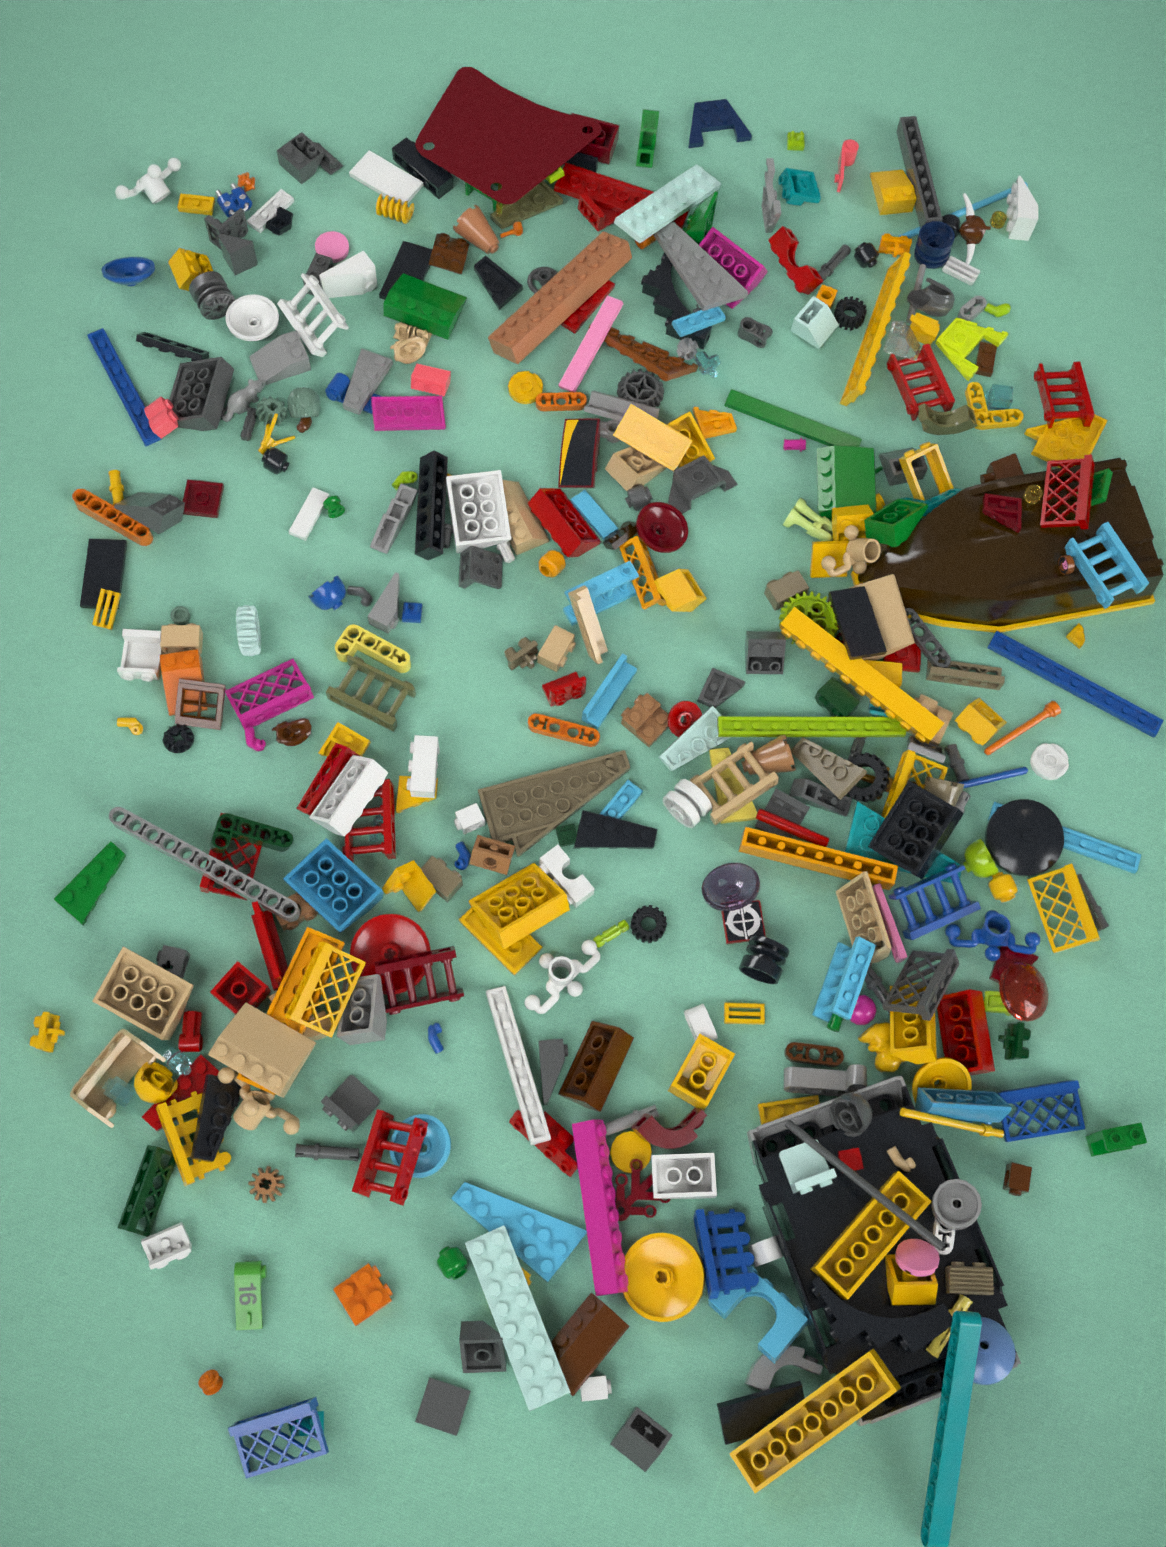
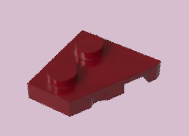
[989,946,1039,986]

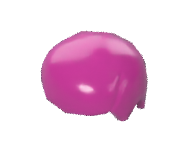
[850,995,877,1025]

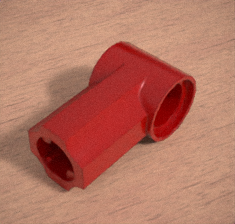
[178,1011,203,1052]

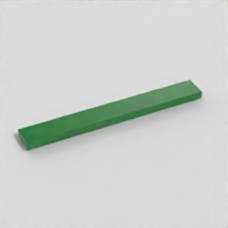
[724,389,862,447]

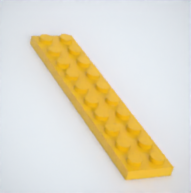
[840,251,911,406]

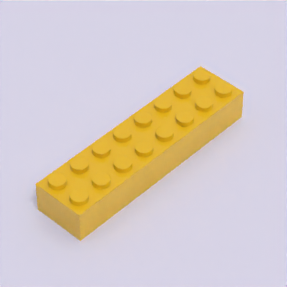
[729,1348,901,1494]

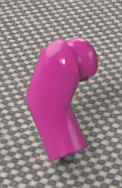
[244,727,266,751]

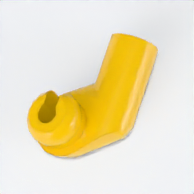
[117,718,143,735]

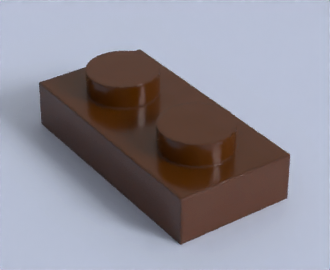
[975,341,997,377]

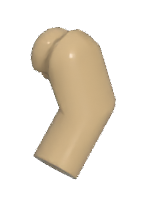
[887,1146,916,1172]

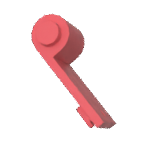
[834,139,859,192]

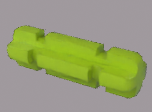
[593,920,629,948]

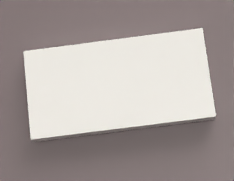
[349,150,423,205]

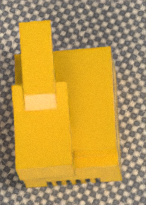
[906,312,940,346]

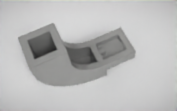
[745,1346,823,1391]

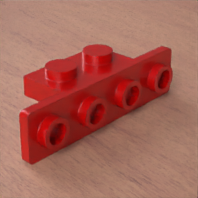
[509,1110,578,1177]

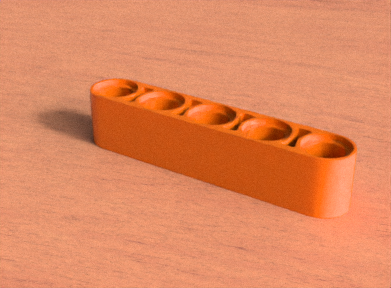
[72,489,153,546]

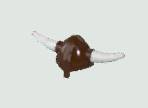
[959,193,991,265]

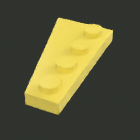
[709,748,758,824]

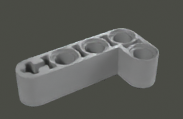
[784,1064,867,1097]

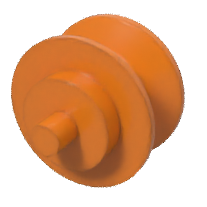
[237,172,255,192]
[198,1370,223,1395]

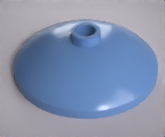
[948,1317,1016,1385]

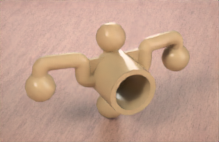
[821,525,888,577]
[218,1067,300,1135]

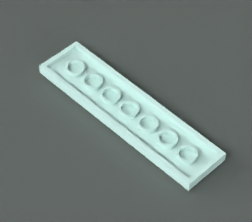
[614,164,721,243]
[465,1226,571,1411]

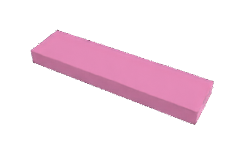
[872,883,907,963]

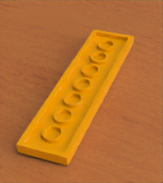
[236,927,345,1095]

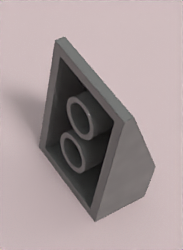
[114,492,185,534]

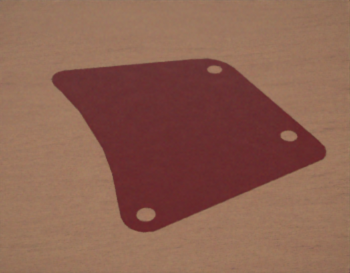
[415,67,602,204]

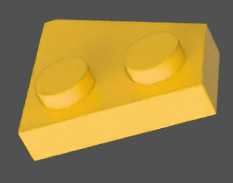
[318,722,371,757]

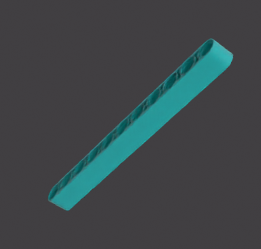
[921,1311,982,1547]

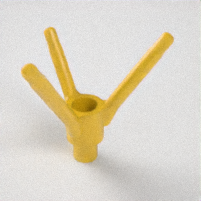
[258,413,295,455]

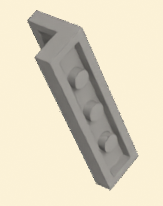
[584,390,660,421]

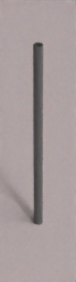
[785,1120,945,1251]

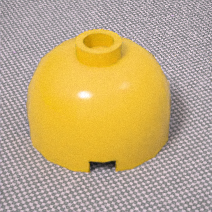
[134,1062,178,1104]

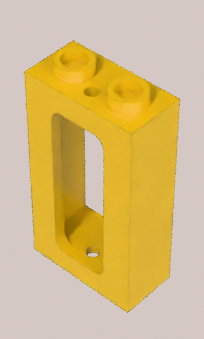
[899,442,954,518]

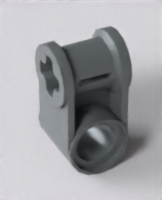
[738,317,773,348]

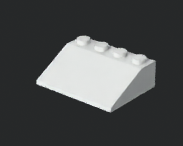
[446,470,511,553]

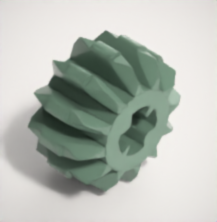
[256,395,287,426]

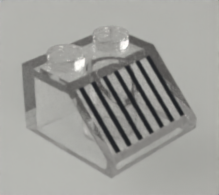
[883,321,921,361]

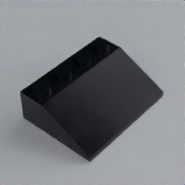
[868,781,964,880]

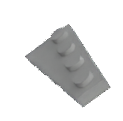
[343,348,393,415]

